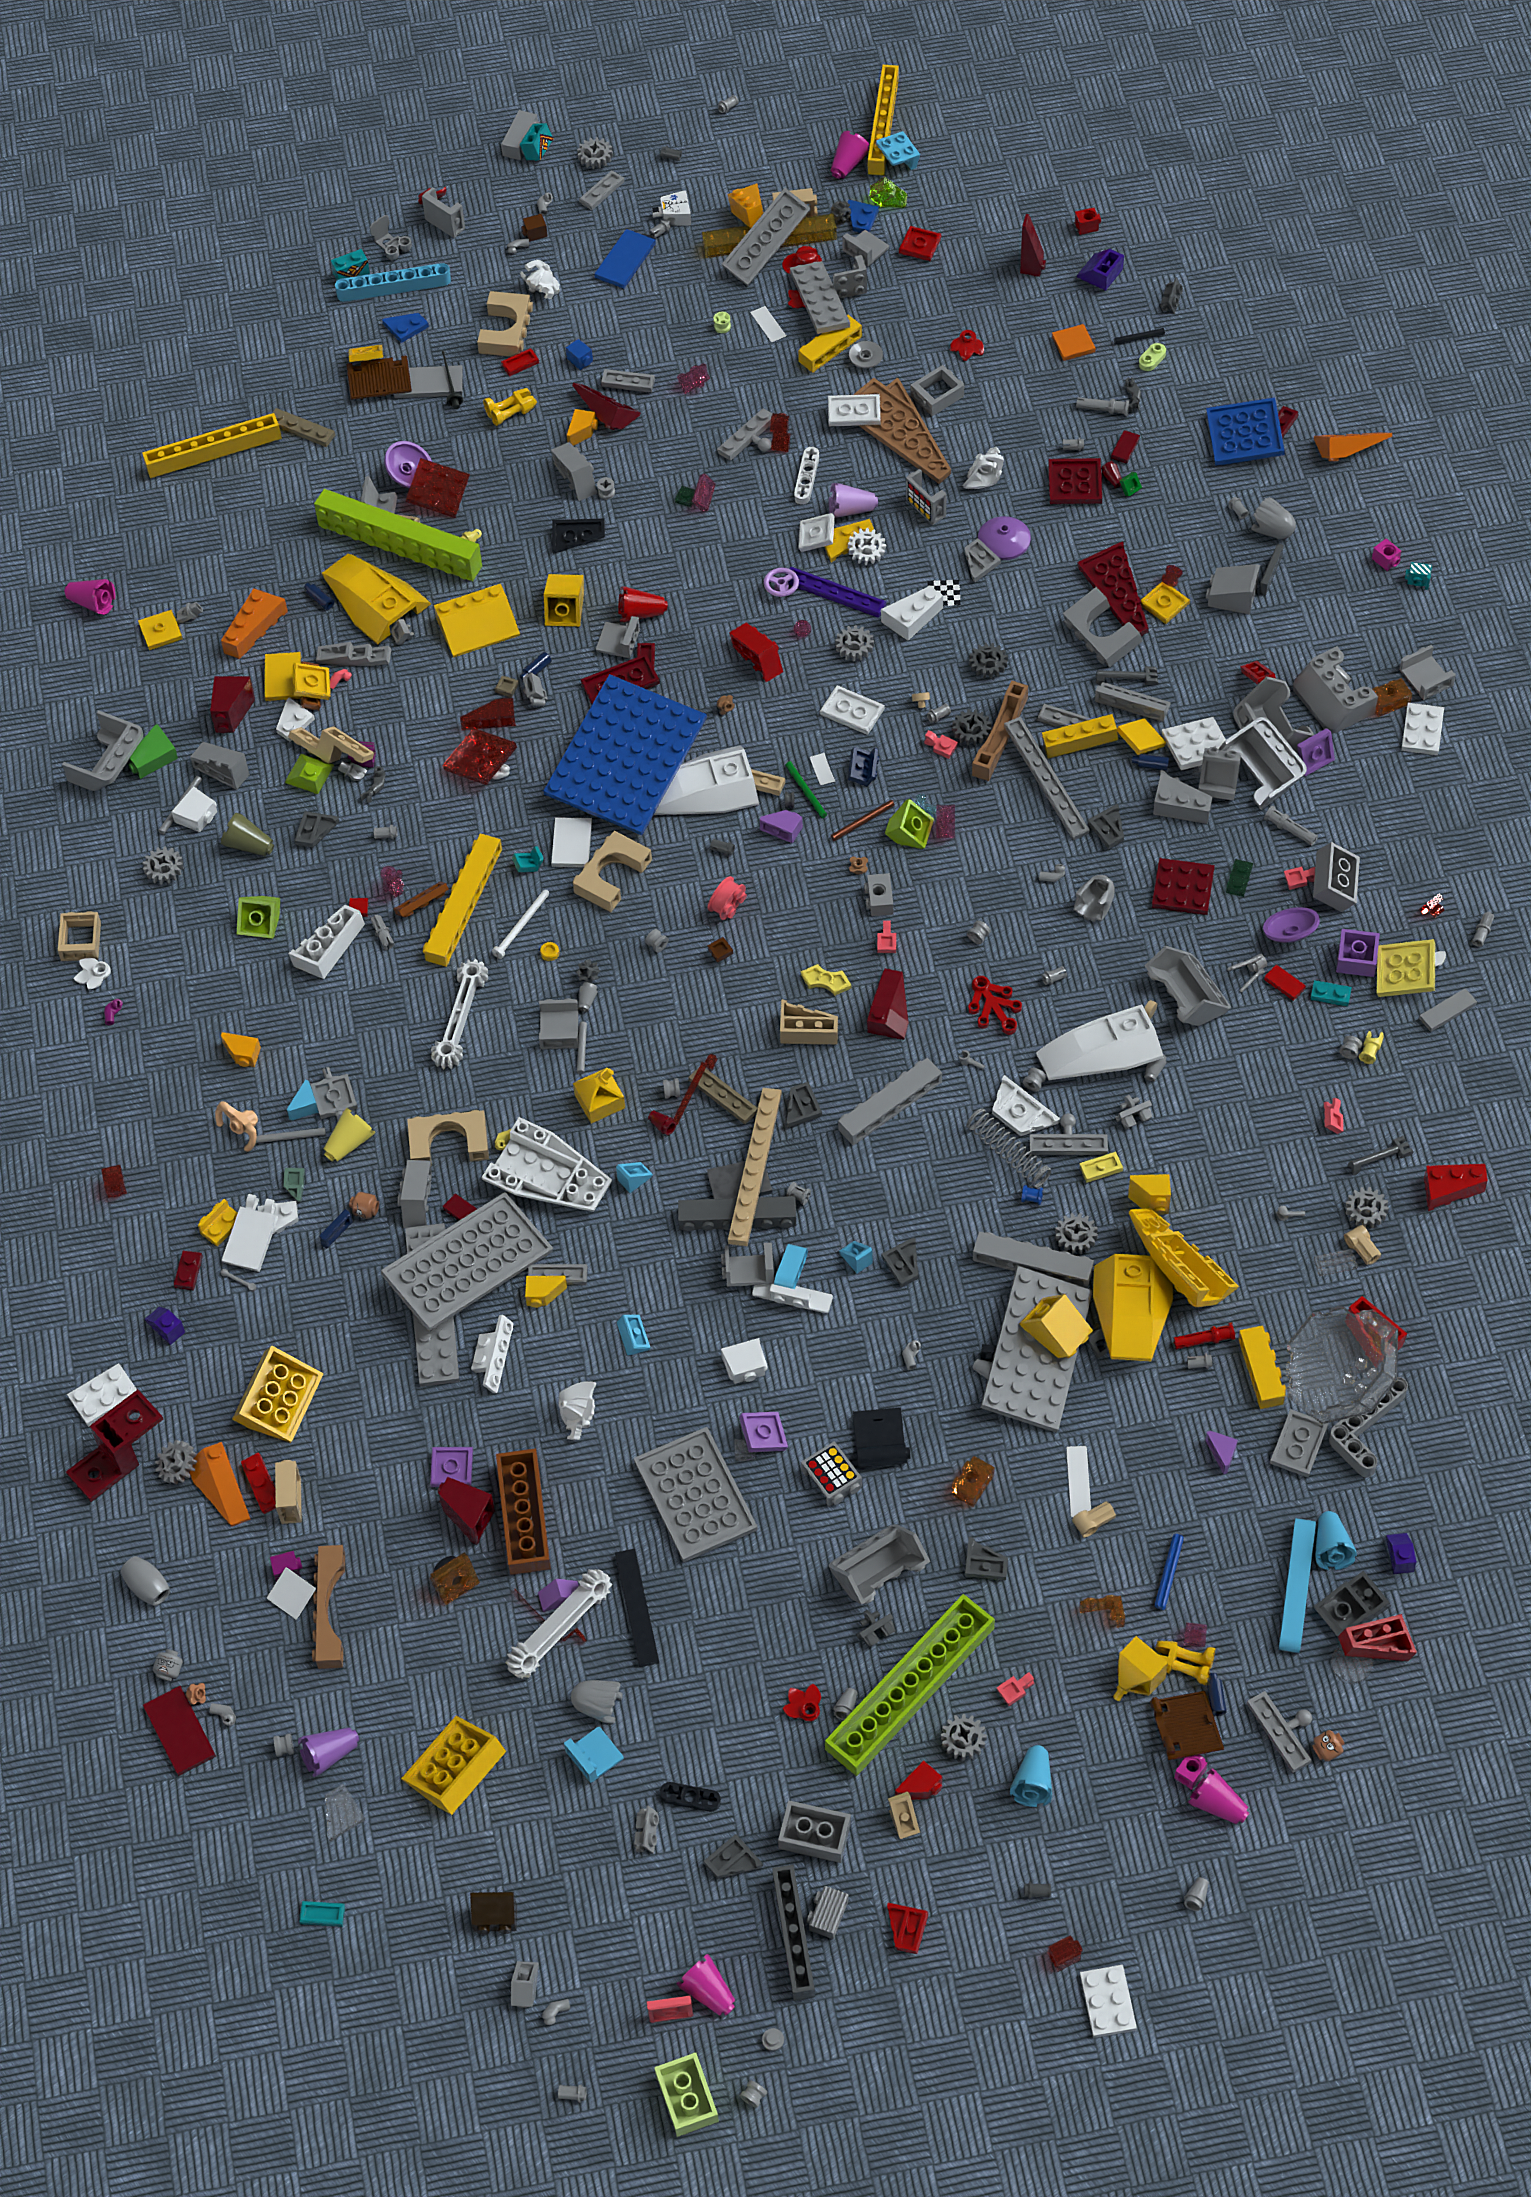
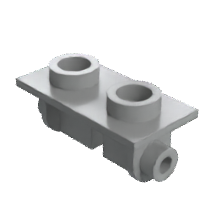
[634,1806,659,1854]

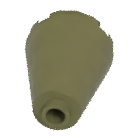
[221,812,274,856]

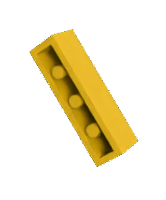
[798,315,862,373]
[1042,714,1118,759]
[1238,1325,1287,1409]

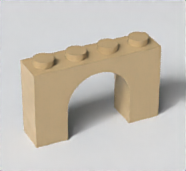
[477,291,533,357]
[573,831,652,912]
[407,1110,489,1166]

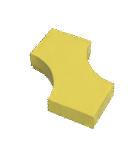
[801,964,851,996]

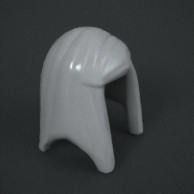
[1251,497,1296,539]
[1073,875,1115,922]
[571,1680,623,1724]

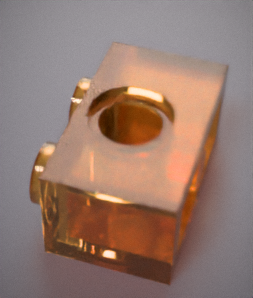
[1372,678,1412,717]
[951,1456,995,1507]

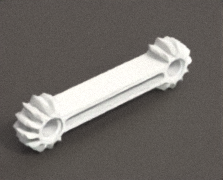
[431,959,488,1070]
[505,1569,612,1678]

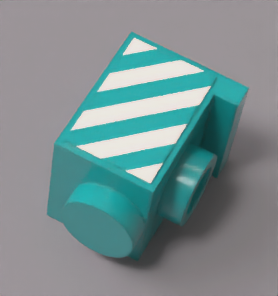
[1405,562,1432,590]

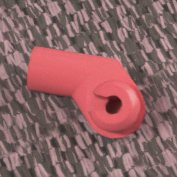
[330,669,352,690]

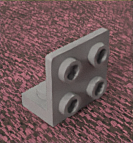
[842,230,889,267]
[833,255,867,299]
[360,476,397,514]
[596,616,640,658]

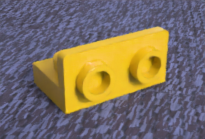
[198,1199,238,1247]

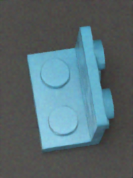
[876,131,920,170]
[564,1727,624,1783]

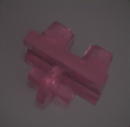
[677,363,710,393]
[936,804,955,838]
[380,866,404,898]

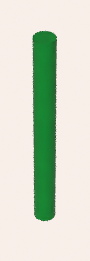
[785,761,827,818]

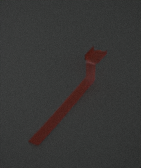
[674,1054,718,1125]
[514,1588,587,1643]

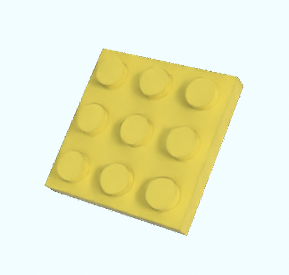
[1377,939,1435,997]

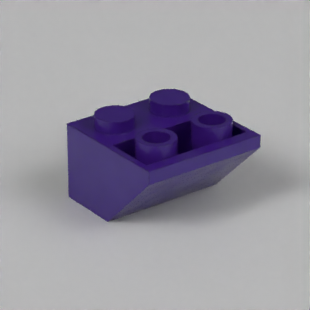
[1077,249,1124,291]

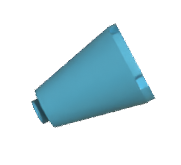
[1315,1511,1357,1570]
[1010,1745,1052,1807]

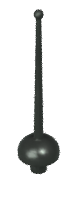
[442,351,463,409]

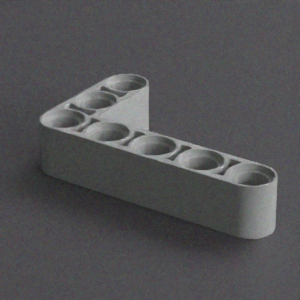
[1329,1377,1408,1478]

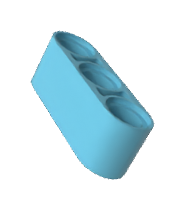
[774,1244,808,1289]

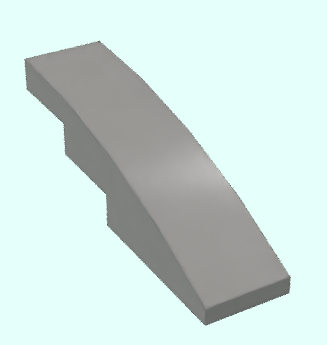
[316,642,391,666]

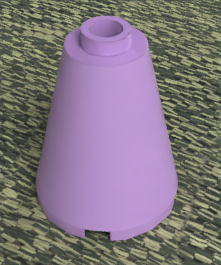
[829,483,878,518]

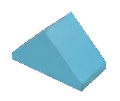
[287,1079,318,1120]
[616,1162,653,1193]
[839,1241,873,1273]

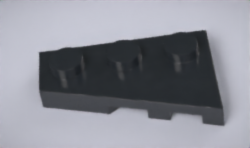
[552,518,605,554]

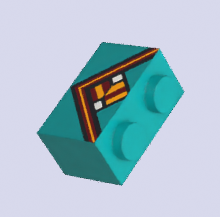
[520,123,553,161]
[331,249,370,281]

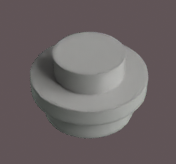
[762,2028,784,2051]

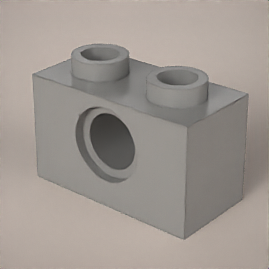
[864,873,893,916]

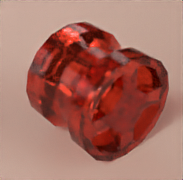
[1161,565,1183,587]

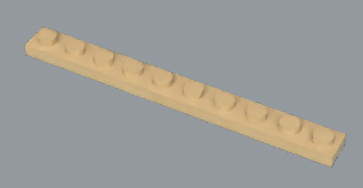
[728,1088,782,1246]

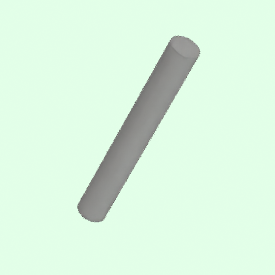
[577,1022,587,1074]

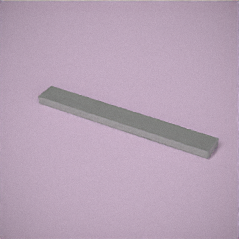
[1004,717,1090,840]

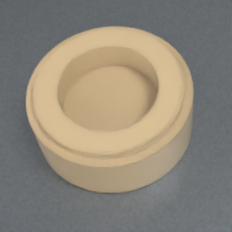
[1144,1000,1157,1019]

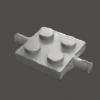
[311,1067,358,1121]

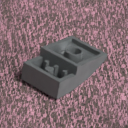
[1313,1570,1391,1637]

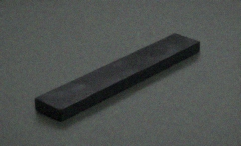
[615,1548,659,1667]

